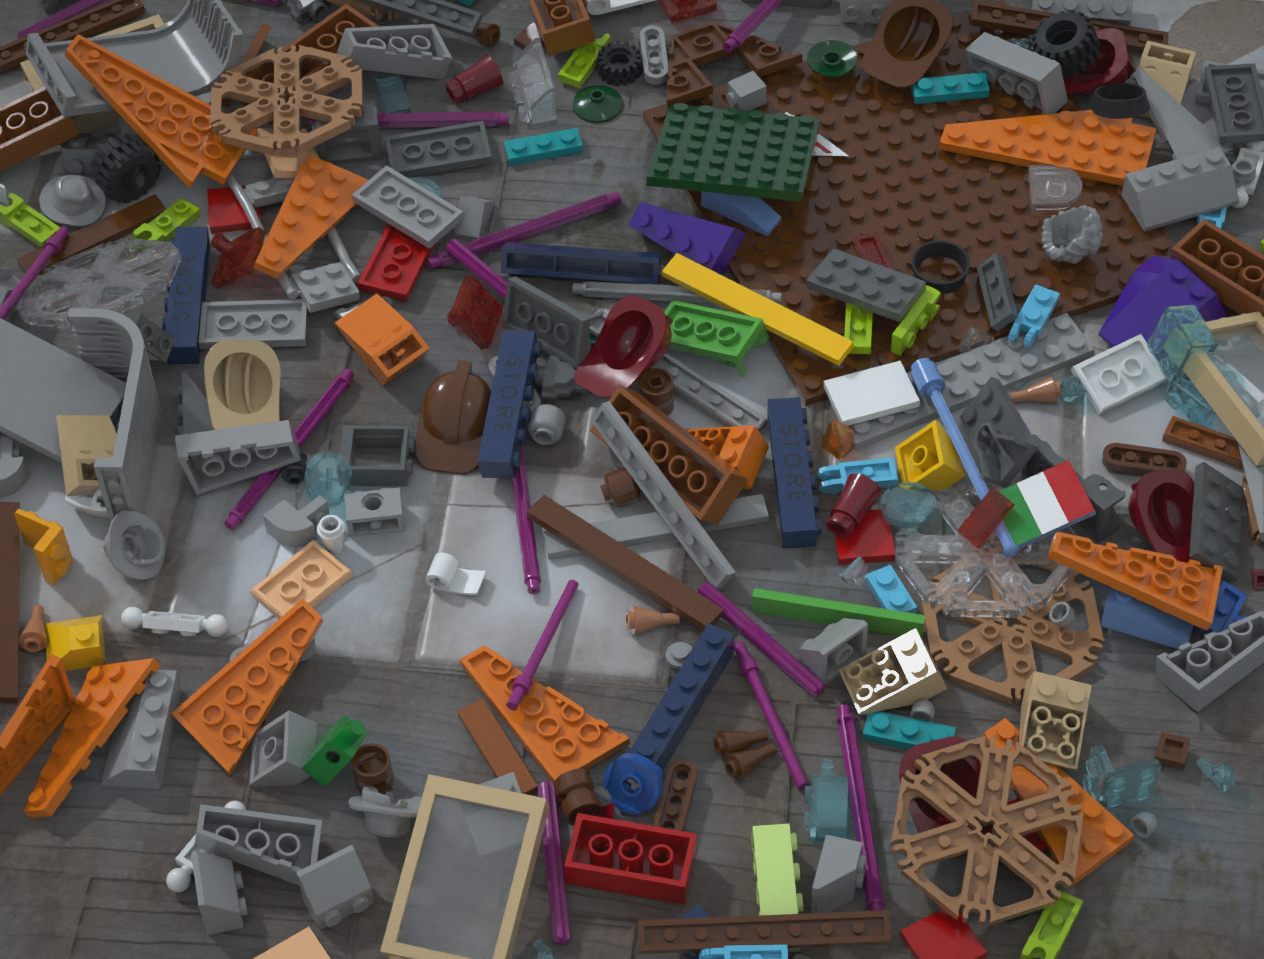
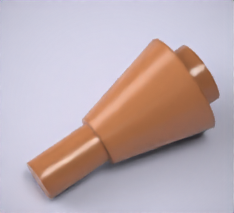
[1010,376,1062,403]
[18,605,48,652]
[625,606,680,635]

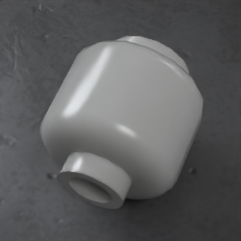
[528,404,566,445]

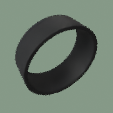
[1092,83,1148,119]
[912,240,970,294]

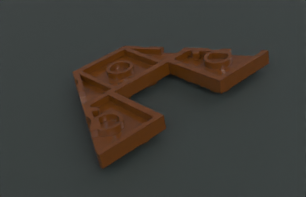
[666,21,803,109]

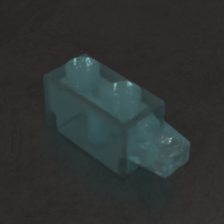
[804,759,848,843]

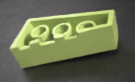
[751,823,803,953]

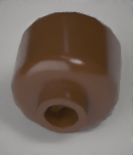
[600,467,643,507]

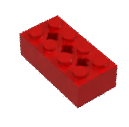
[564,813,698,905]

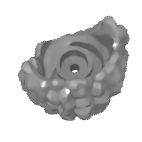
[1041,205,1103,264]

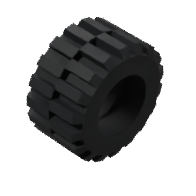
[1032,10,1100,78]
[90,133,161,203]

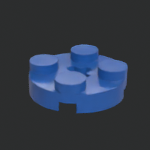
[603,753,663,815]

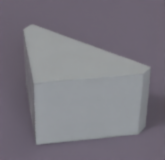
[454,196,495,240]

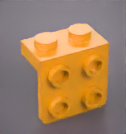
[14,509,74,585]

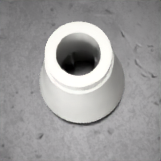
[317,515,345,554]

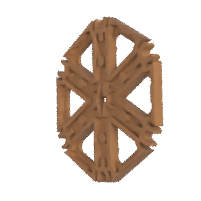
[210,45,364,156]
[921,546,1104,705]
[890,735,1084,926]

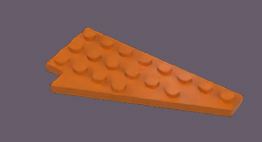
[65,34,258,188]
[939,110,1157,186]

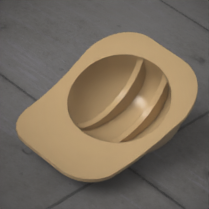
[204,339,281,430]

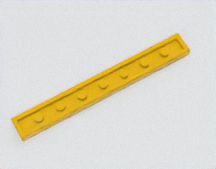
[662,253,854,366]

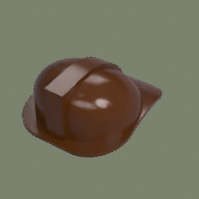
[862,0,953,88]
[415,360,491,474]

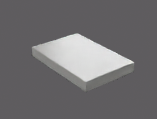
[1071,334,1169,415]
[824,361,920,427]

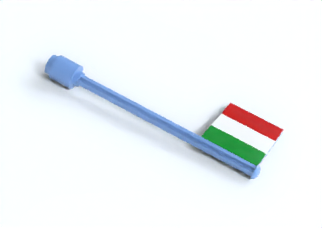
[911,358,1096,557]

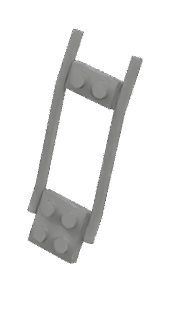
[226,173,361,313]

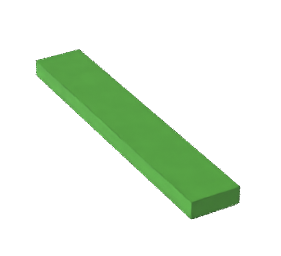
[752,588,925,638]

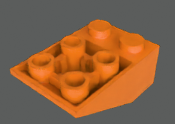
[334,294,430,386]
[686,425,769,489]

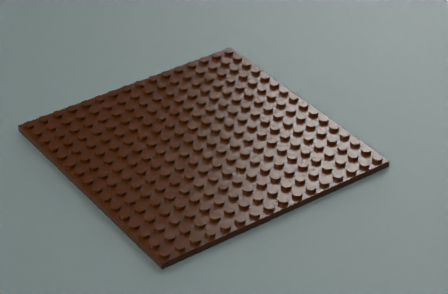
[643,0,1174,406]

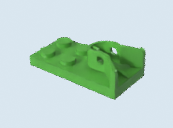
[665,300,769,377]

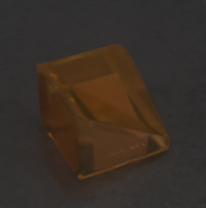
[821,419,855,461]

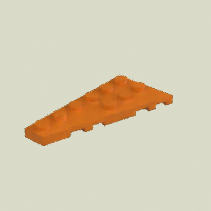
[253,153,369,279]
[1048,532,1223,631]
[171,598,323,776]
[460,645,630,783]
[0,653,75,797]
[23,658,161,818]
[984,718,1134,889]

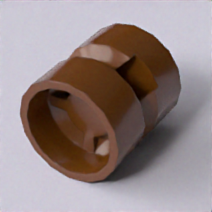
[638,368,674,416]
[351,743,394,795]
[553,769,603,826]

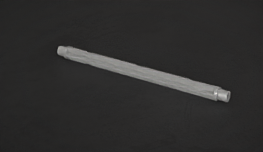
[572,281,782,305]

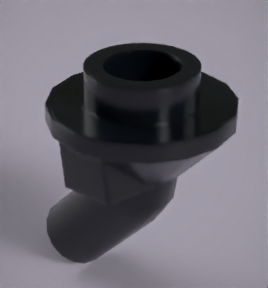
[281,453,308,485]

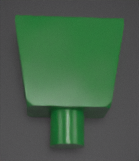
[302,716,367,787]

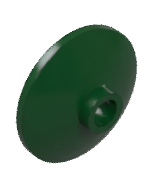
[807,40,857,78]
[573,85,622,123]

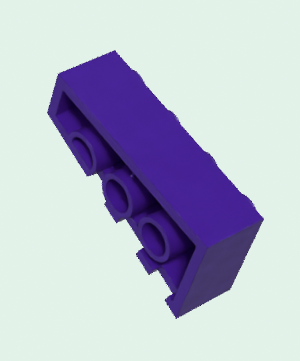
[628,202,746,276]

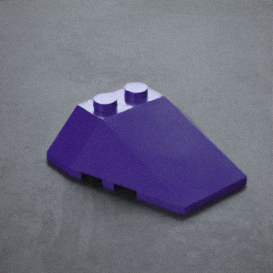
[1098,256,1227,362]

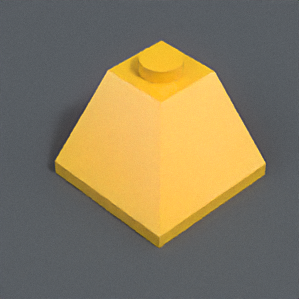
[894,420,966,493]
[45,615,106,671]

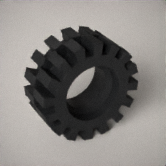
[597,41,642,86]

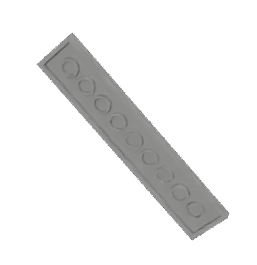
[830,313,1094,450]

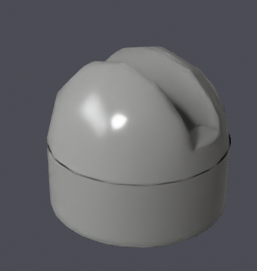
[1049,602,1075,627]
[910,699,935,722]
[1130,812,1158,839]

